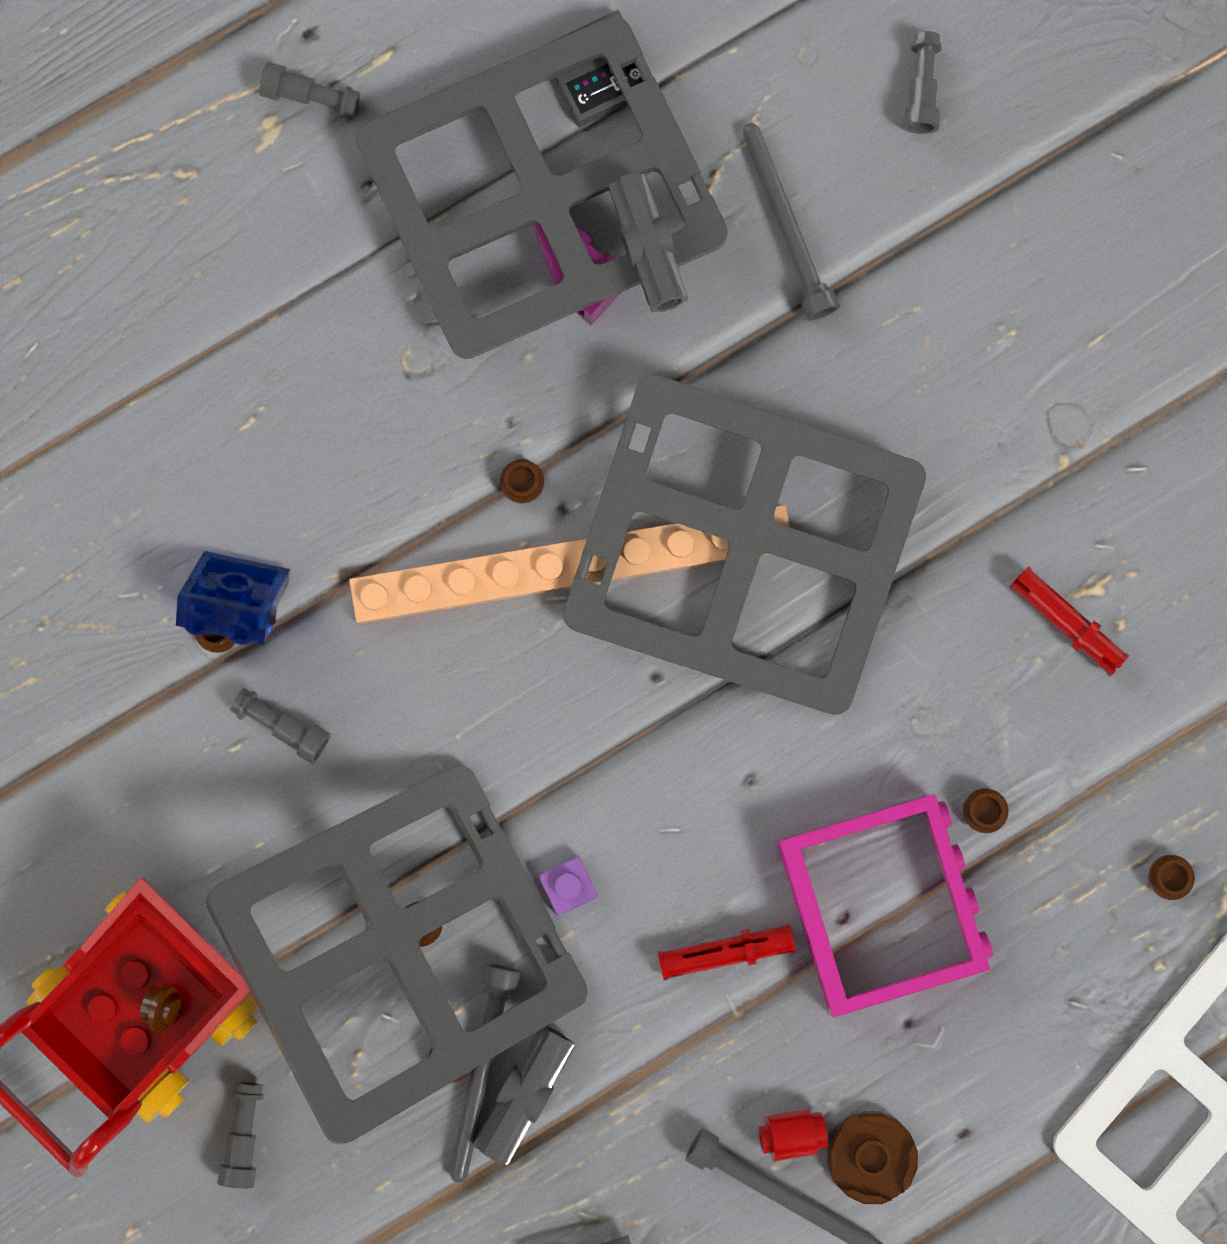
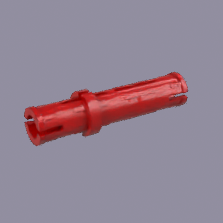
[1009,566,1129,677]
[658,924,796,980]

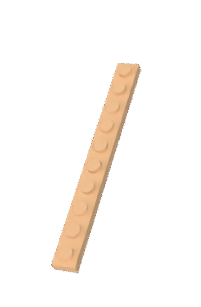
[349,505,790,624]

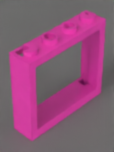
[776,794,993,1018]

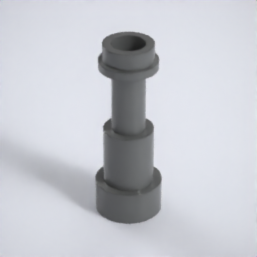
[904,31,942,134]
[259,62,360,117]
[230,688,331,764]
[217,1082,264,1189]

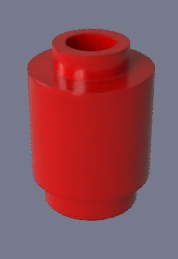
[758,1109,828,1162]

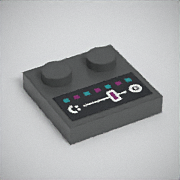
[543,9,643,128]

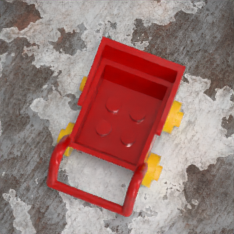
[0,877,259,1177]

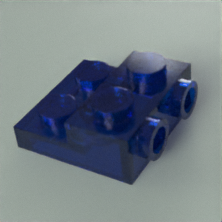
[176,551,290,645]

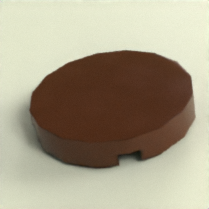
[827,1111,918,1204]

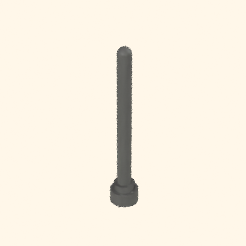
[743,123,840,321]
[450,964,521,1183]
[685,1128,883,1244]

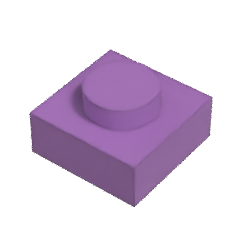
[539,856,598,916]

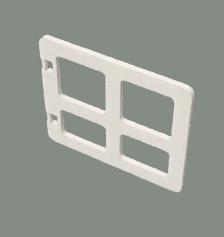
[1053,933,1227,1244]

